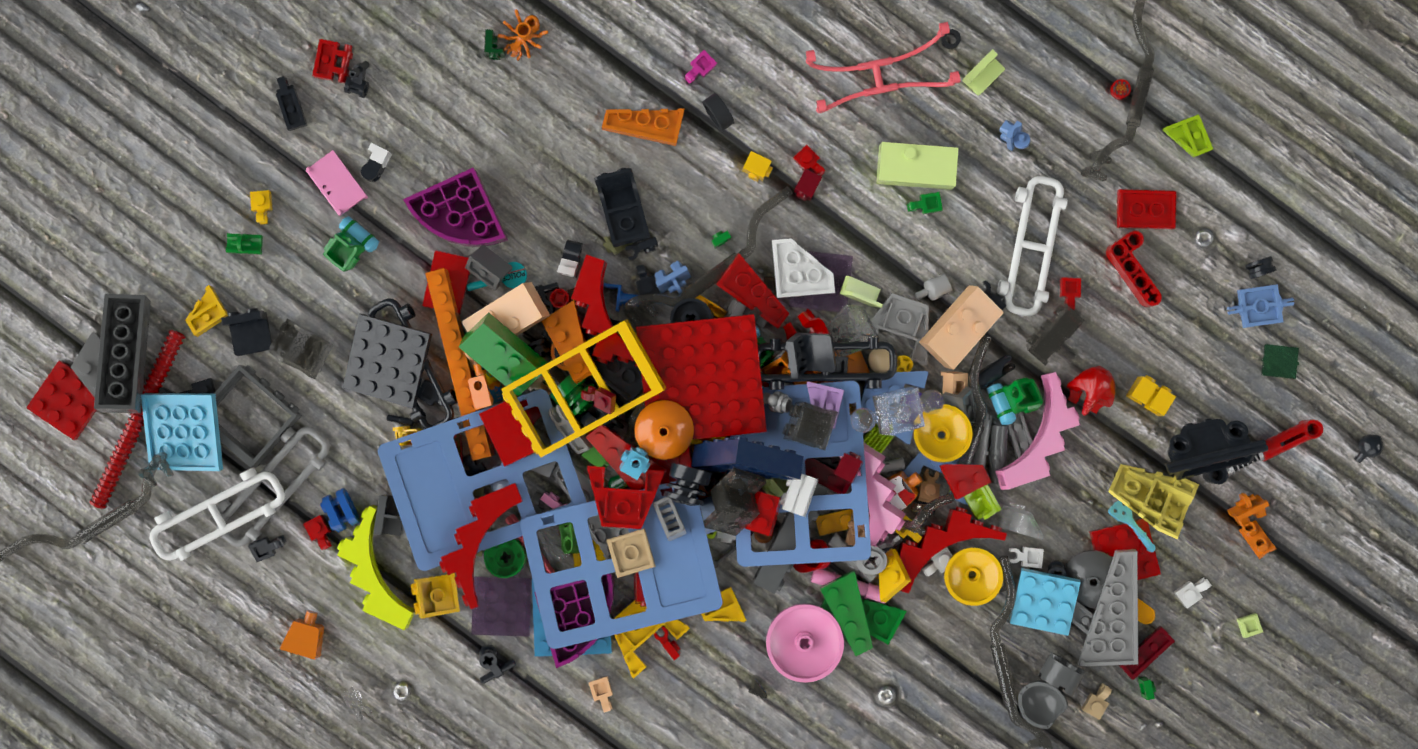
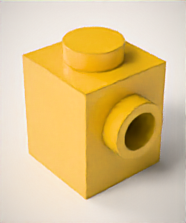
[742,151,773,182]

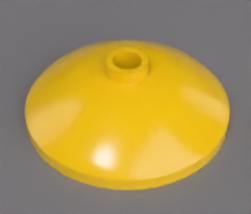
[913,404,973,463]
[944,547,1003,606]

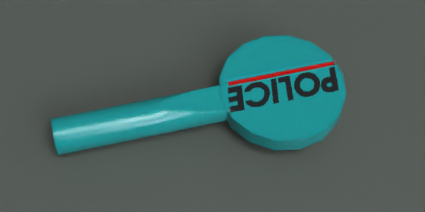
[467,262,527,291]

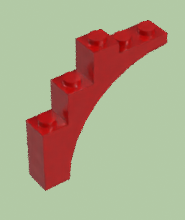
[571,254,638,367]
[439,483,523,609]
[898,506,1007,594]

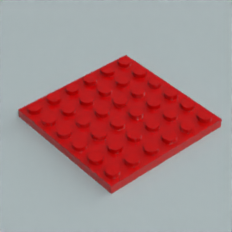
[636,314,767,440]

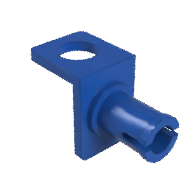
[604,283,640,312]

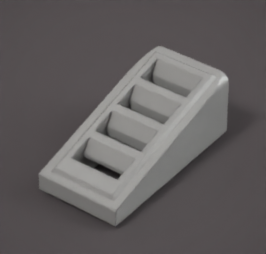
[653,497,687,541]

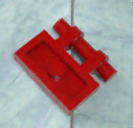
[312,39,353,84]

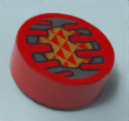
[1110,79,1131,100]

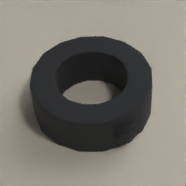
[941,29,961,49]

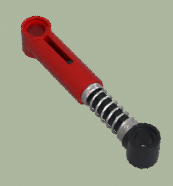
[1202,420,1324,485]

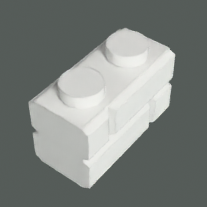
[780,474,818,517]

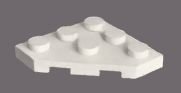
[772,239,835,298]

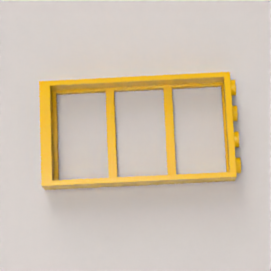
[501,319,666,458]

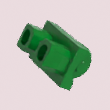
[226,233,263,255]

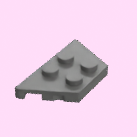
[71,331,100,397]

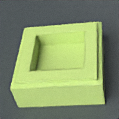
[1237,613,1263,638]

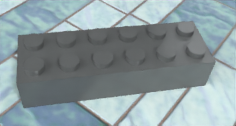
[94,294,151,413]
[753,483,829,594]

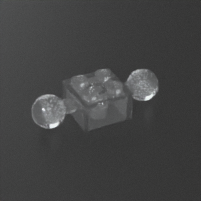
[851,387,944,436]

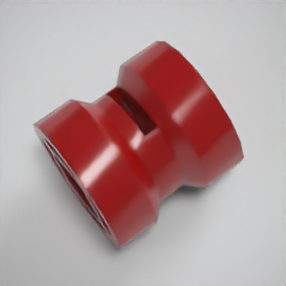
[550,289,571,309]

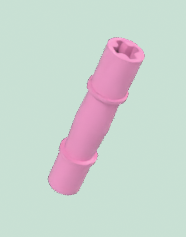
[811,569,886,604]

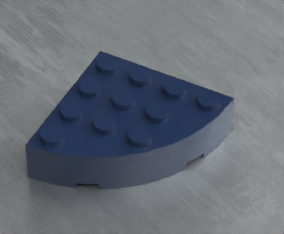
[691,436,804,480]

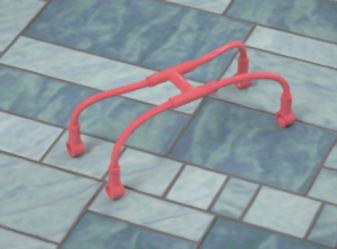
[806,22,960,113]

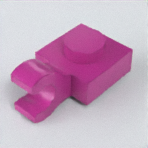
[685,50,717,84]

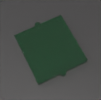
[1261,344,1299,379]

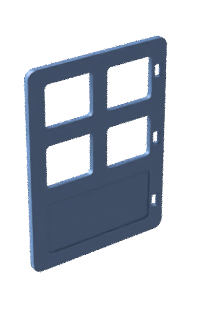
[730,381,871,567]
[378,389,587,571]
[520,481,722,649]

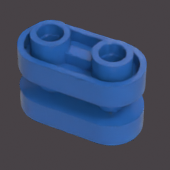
[320,488,360,533]

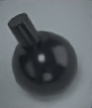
[1354,434,1384,463]

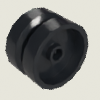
[670,298,715,323]

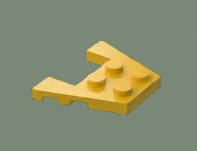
[613,600,690,679]

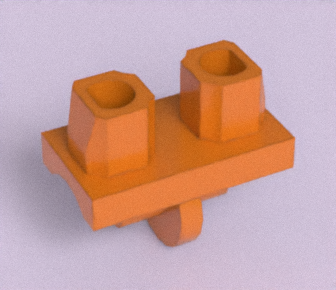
[1227,493,1269,527]
[1239,520,1276,559]

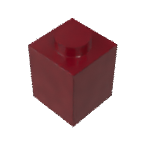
[794,168,822,201]
[834,451,863,484]

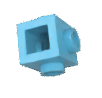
[619,446,650,480]

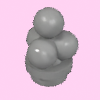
[763,391,792,413]

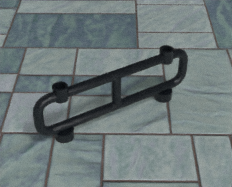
[368,298,458,429]
[758,337,897,390]

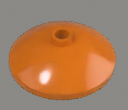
[634,400,694,460]

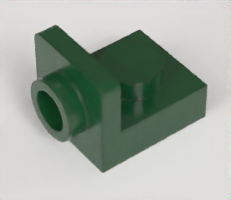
[484,29,506,60]

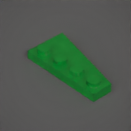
[820,570,873,656]
[820,598,907,645]

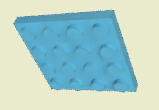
[141,393,223,471]

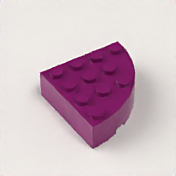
[403,167,508,247]
[534,573,614,668]

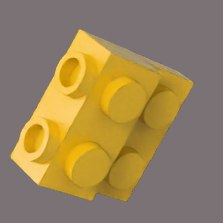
[411,573,460,619]

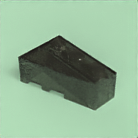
[1026,303,1085,366]

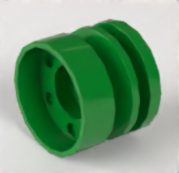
[549,375,597,418]
[484,539,527,578]

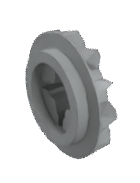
[856,546,887,575]

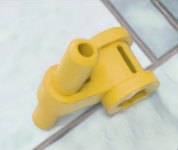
[393,426,422,446]

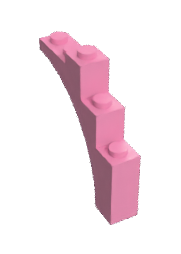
[995,372,1080,490]
[839,443,906,547]

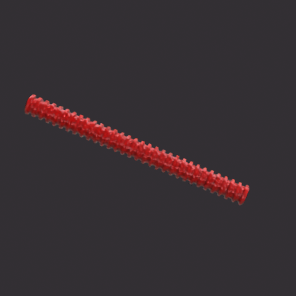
[89,330,186,509]

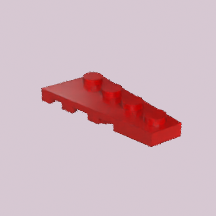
[716,253,790,329]
[586,424,667,490]

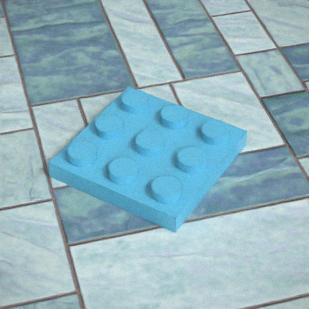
[1010,568,1081,636]

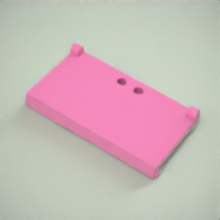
[306,150,368,216]

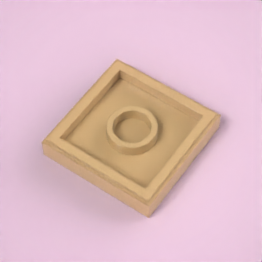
[607,528,656,578]

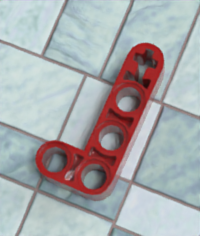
[1106,231,1162,307]

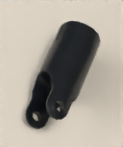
[972,355,1015,390]

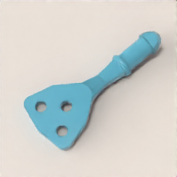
[1108,500,1155,552]

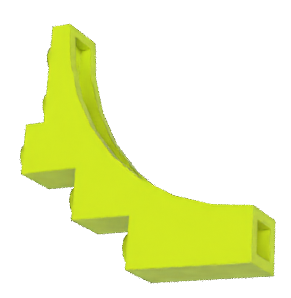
[337,505,415,630]

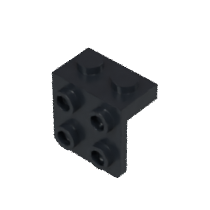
[221,308,273,356]
[785,333,837,379]

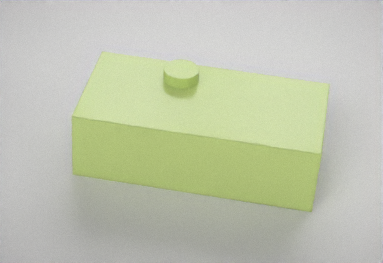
[876,142,959,190]

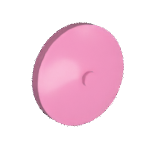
[766,603,844,683]

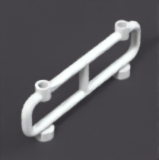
[997,176,1068,316]
[149,467,285,561]

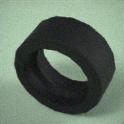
[702,93,735,131]

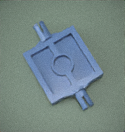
[1227,284,1294,328]

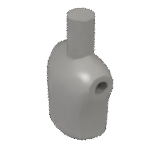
[915,274,952,301]

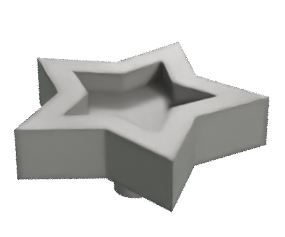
[879,533,900,549]

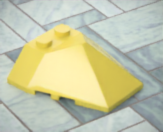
[1108,464,1199,539]

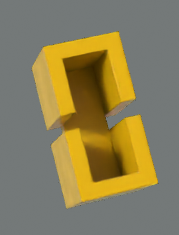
[1126,375,1176,416]

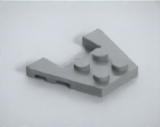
[859,293,929,365]

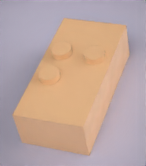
[462,282,550,336]
[919,285,1004,370]

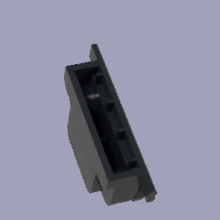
[1165,418,1269,480]

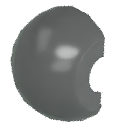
[1018,680,1068,729]

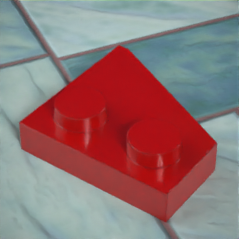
[939,464,991,500]

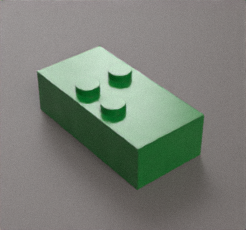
[459,312,547,396]

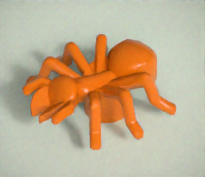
[498,9,548,61]

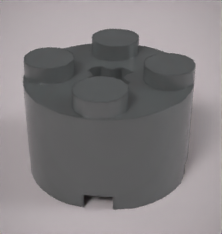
[1038,652,1085,696]

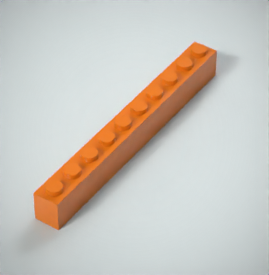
[425,268,494,461]

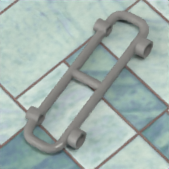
[216,427,330,547]

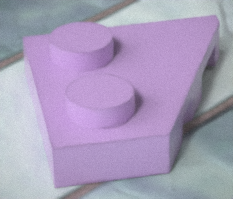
[807,381,844,429]

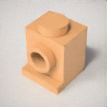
[941,371,968,395]

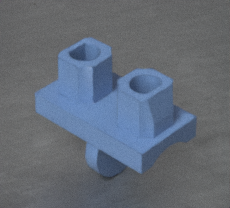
[1000,120,1030,151]
[655,261,691,295]

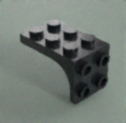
[594,168,651,248]

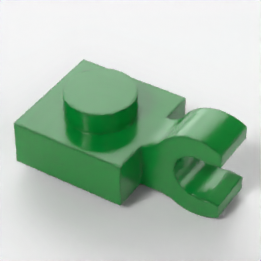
[907,192,943,215]

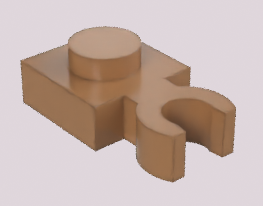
[918,469,940,505]

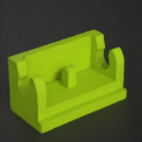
[964,484,1002,520]

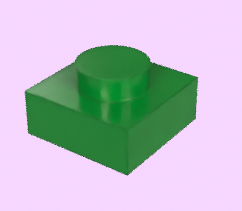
[711,230,731,249]
[1138,676,1156,700]

